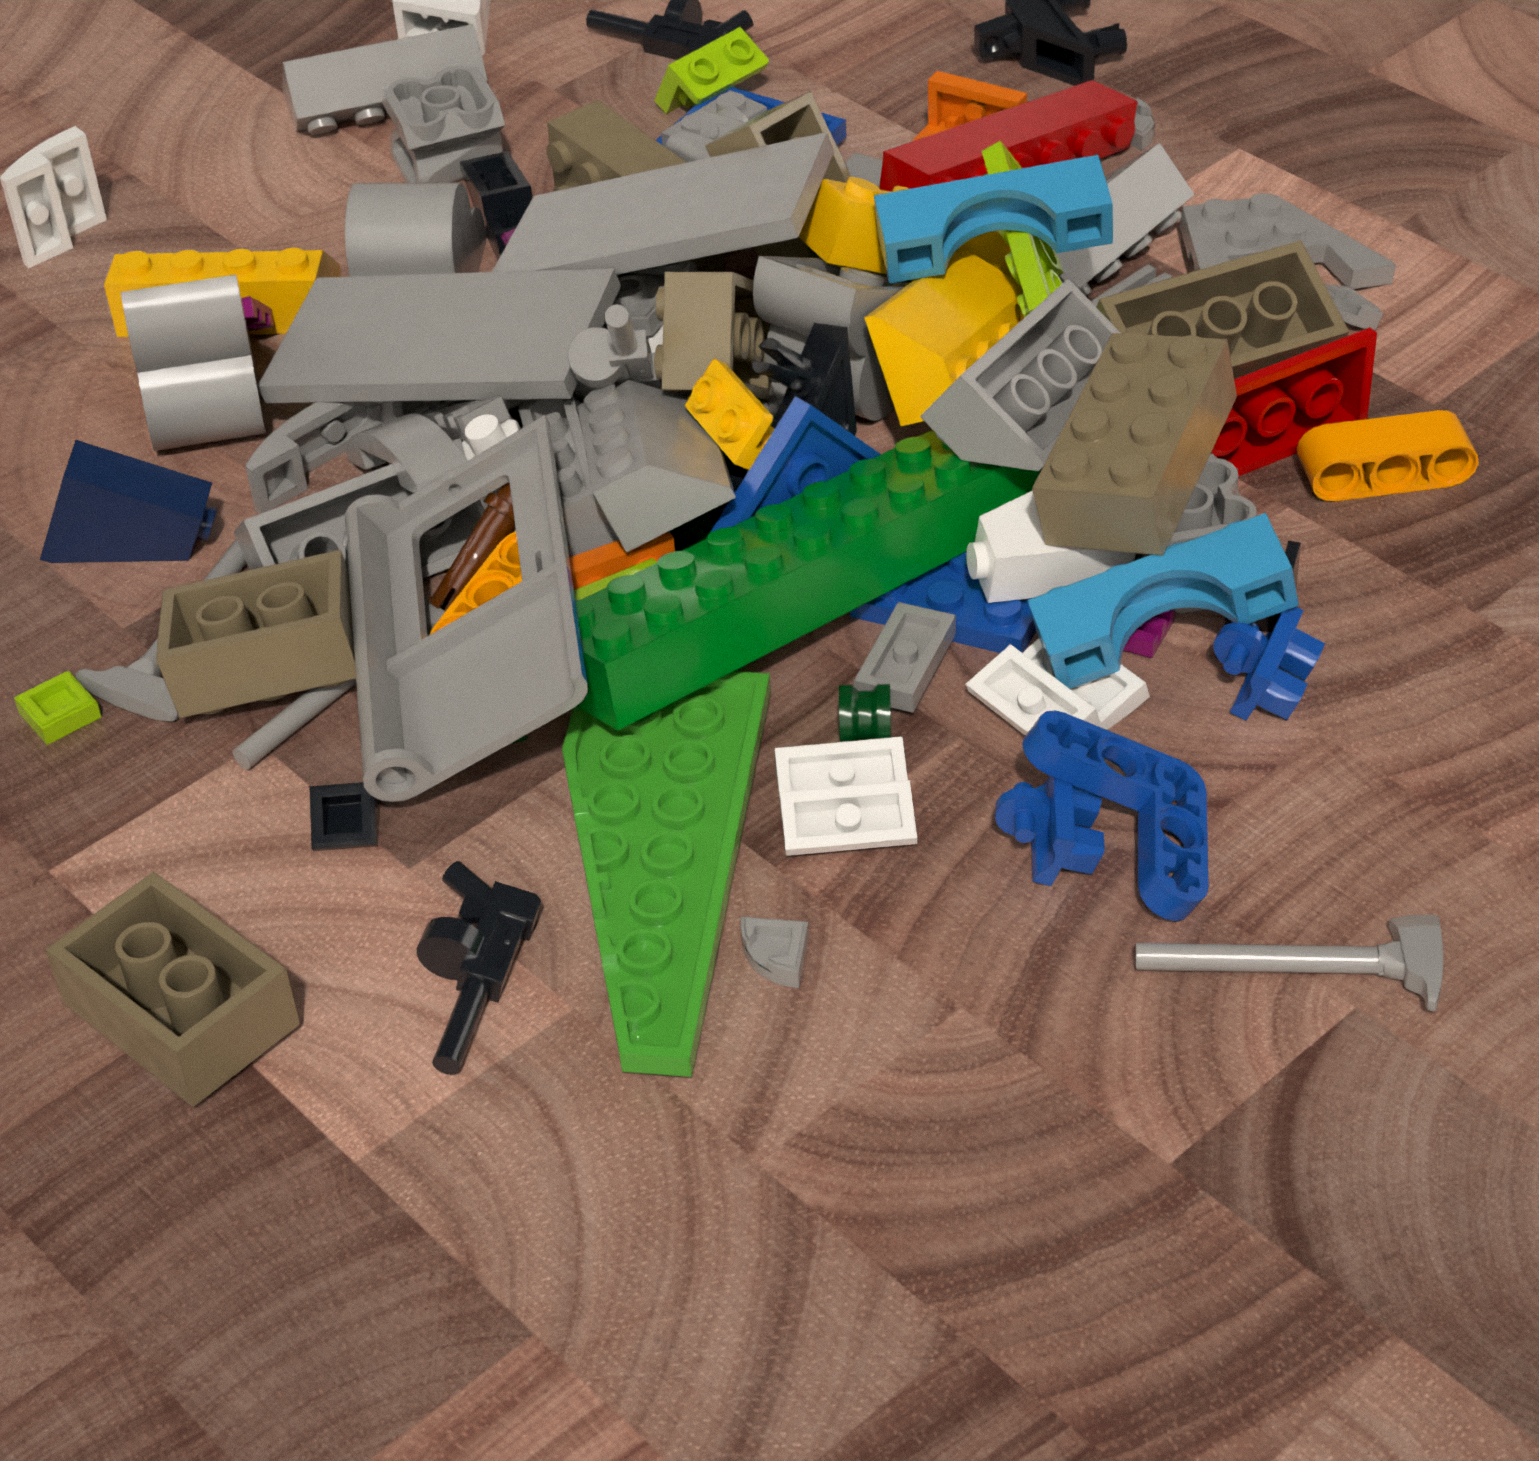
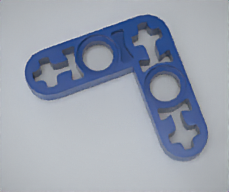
[1022,710,1209,921]

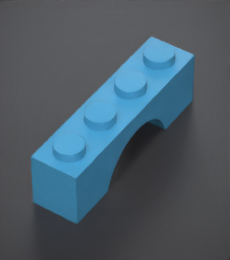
[874,155,1113,284]
[1027,513,1299,689]

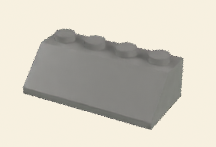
[283,24,488,135]
[1012,142,1195,296]
[920,278,1120,471]
[577,380,736,553]
[234,438,485,579]

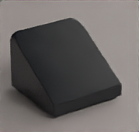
[309,782,380,851]

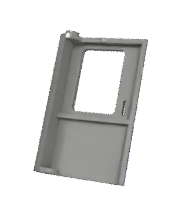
[345,415,588,802]

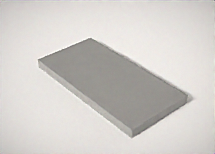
[492,132,834,274]
[257,268,621,403]

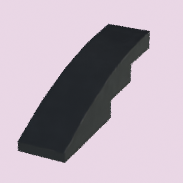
[459,151,533,260]

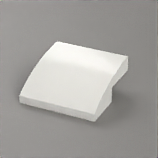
[0,126,107,268]
[965,638,1150,735]
[775,737,917,856]

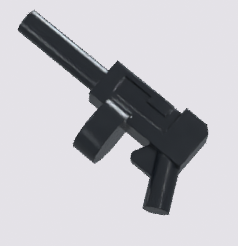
[586,0,754,60]
[416,861,541,1075]

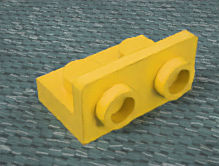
[685,359,774,470]

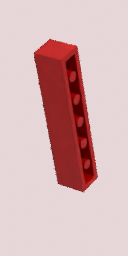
[879,80,1138,192]

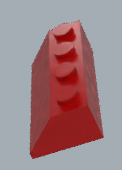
[1211,327,1377,477]

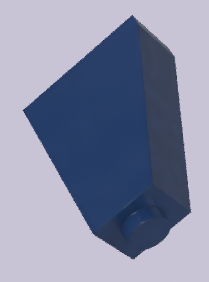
[40,440,217,563]

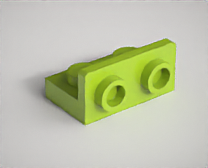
[654,27,769,114]

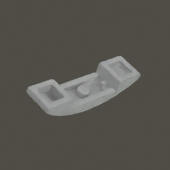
[245,401,440,514]
[346,413,468,493]

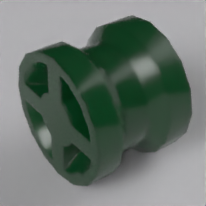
[839,683,892,742]

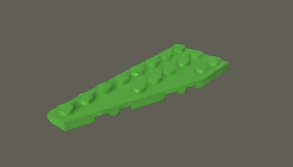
[562,671,771,1077]

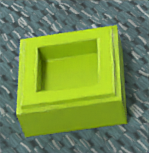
[14,670,102,745]

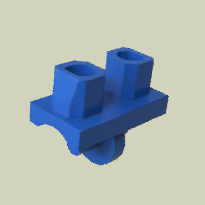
[1213,607,1325,721]
[995,776,1105,886]

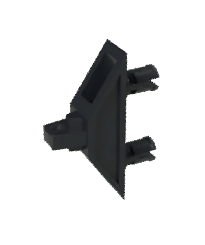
[974,0,1127,86]
[722,323,857,492]

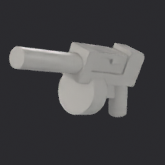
[568,304,662,396]

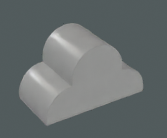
[345,183,487,277]
[753,256,915,421]
[120,275,266,451]

